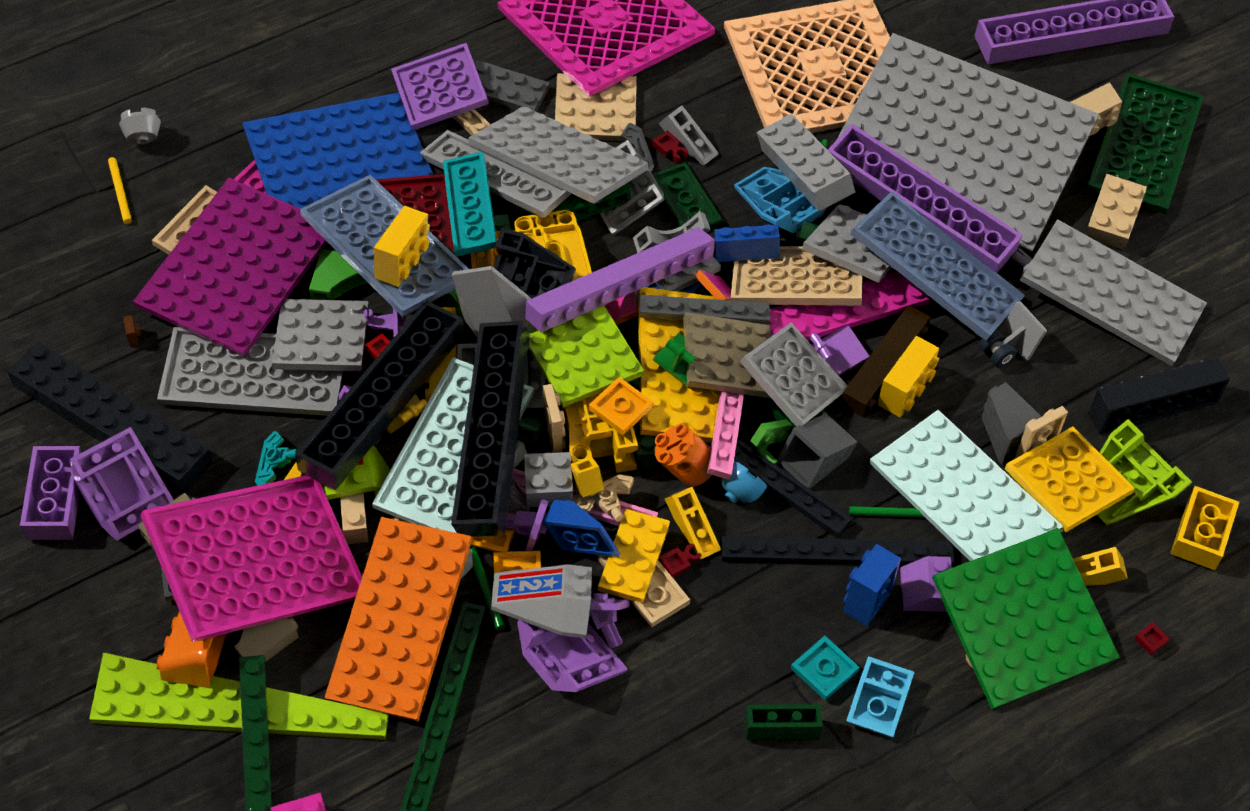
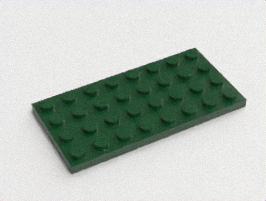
[1086,73,1204,214]

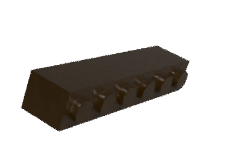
[840,305,931,417]

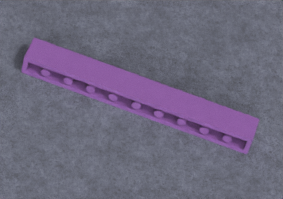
[525,227,715,332]

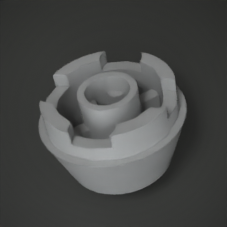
[119,108,161,144]

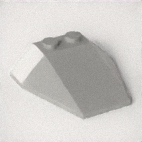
[452,266,538,338]

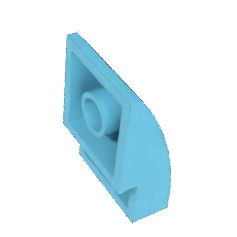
[846,656,914,738]

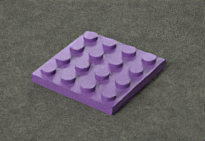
[391,43,489,130]

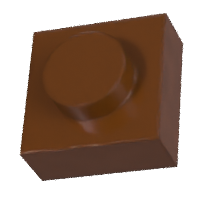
[123,315,141,347]

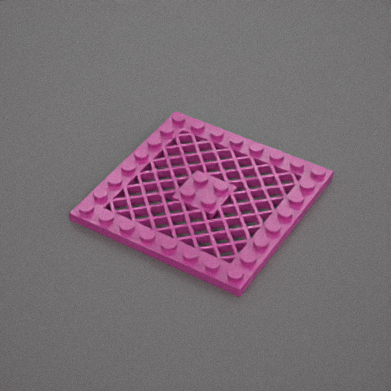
[498,0,715,97]

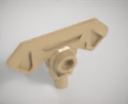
[573,474,634,522]

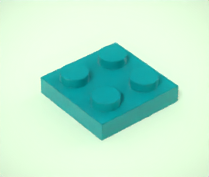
[791,636,860,701]

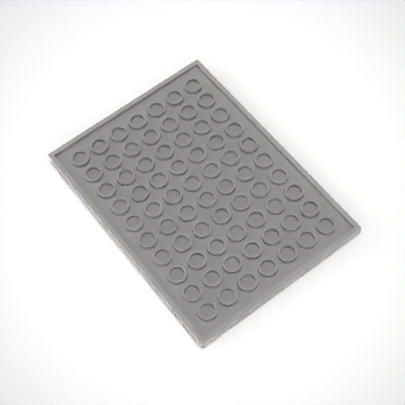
[837,33,1099,254]

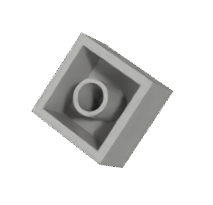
[524,452,573,508]

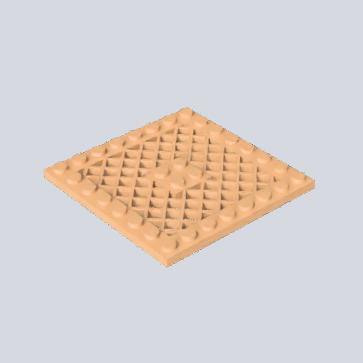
[724,0,890,133]

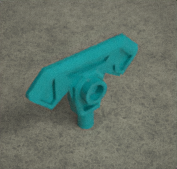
[255,430,299,486]

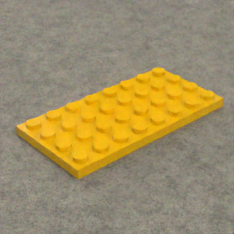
[638,287,720,443]

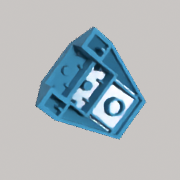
[734,167,826,233]

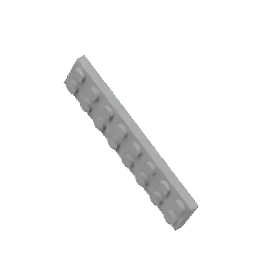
[420,130,571,218]

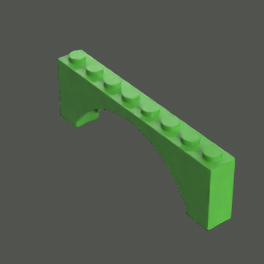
[309,249,466,324]

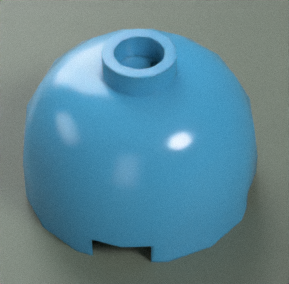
[721,461,767,503]

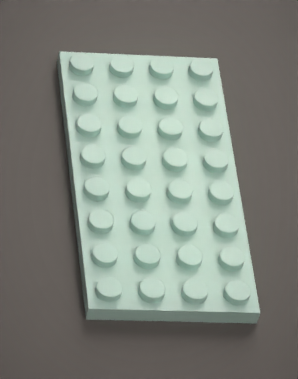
[372,358,534,533]
[870,410,1063,561]

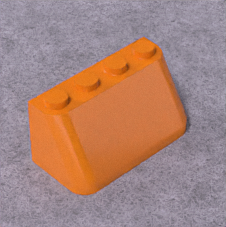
[157,611,228,688]

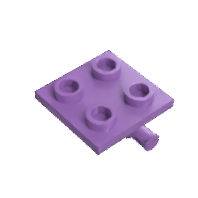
[363,308,408,337]
[810,325,869,376]

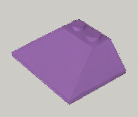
[69,427,174,541]
[517,620,628,692]

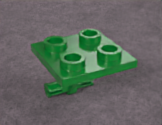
[653,333,696,386]

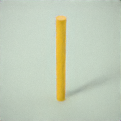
[108,157,132,224]

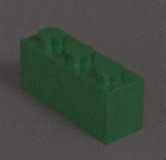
[745,704,823,740]

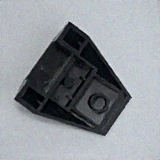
[493,228,576,298]

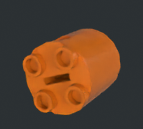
[655,423,711,487]

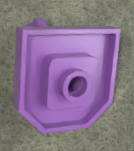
[506,499,548,551]
[589,593,630,648]

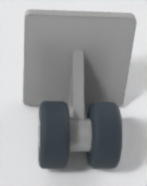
[979,302,1047,368]

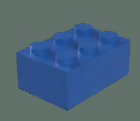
[843,544,901,627]

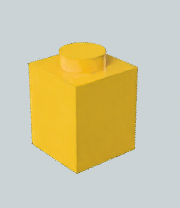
[570,457,604,497]

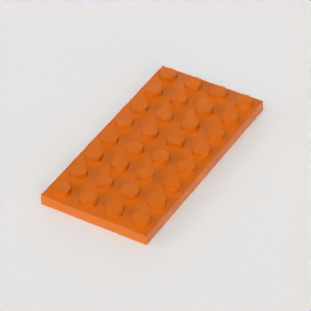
[325,517,472,722]

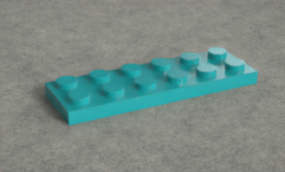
[443,152,497,257]

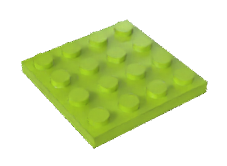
[529,305,644,408]

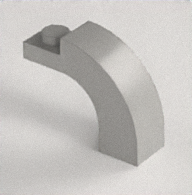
[633,211,710,253]

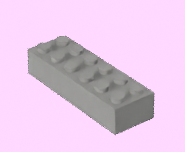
[757,114,855,211]

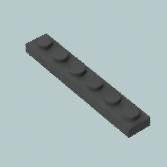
[639,295,770,325]

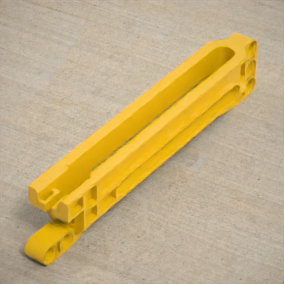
[515,210,638,479]

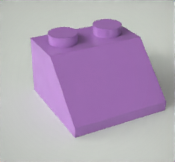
[900,556,952,612]

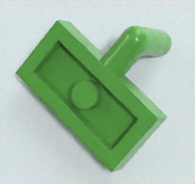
[750,419,792,465]

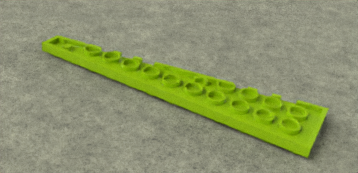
[89,653,389,740]

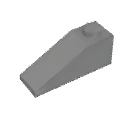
[659,105,719,166]

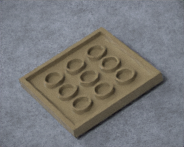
[683,312,772,399]

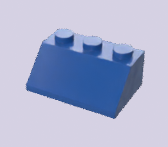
[714,225,780,262]

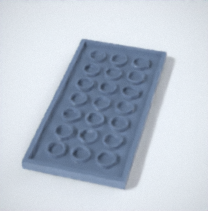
[300,175,469,317]
[850,191,1025,341]

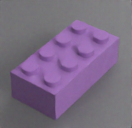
[20,446,82,540]

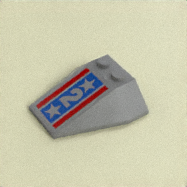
[491,565,592,638]

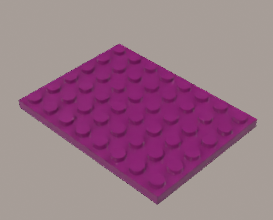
[133,178,328,357]

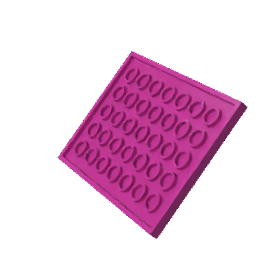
[141,475,362,642]

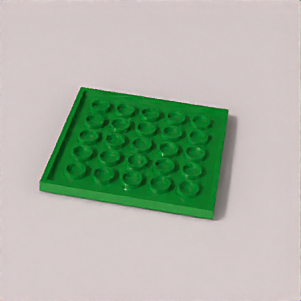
[932,528,1120,709]

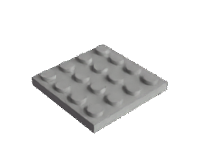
[802,204,892,283]
[272,299,369,371]
[739,322,847,427]

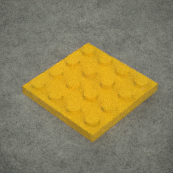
[1005,427,1135,532]

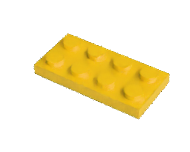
[598,509,670,603]

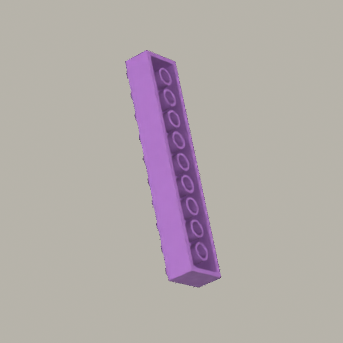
[975,0,1174,64]
[828,124,1023,273]

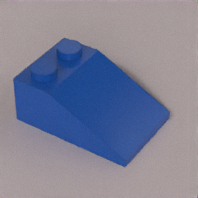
[542,500,620,557]

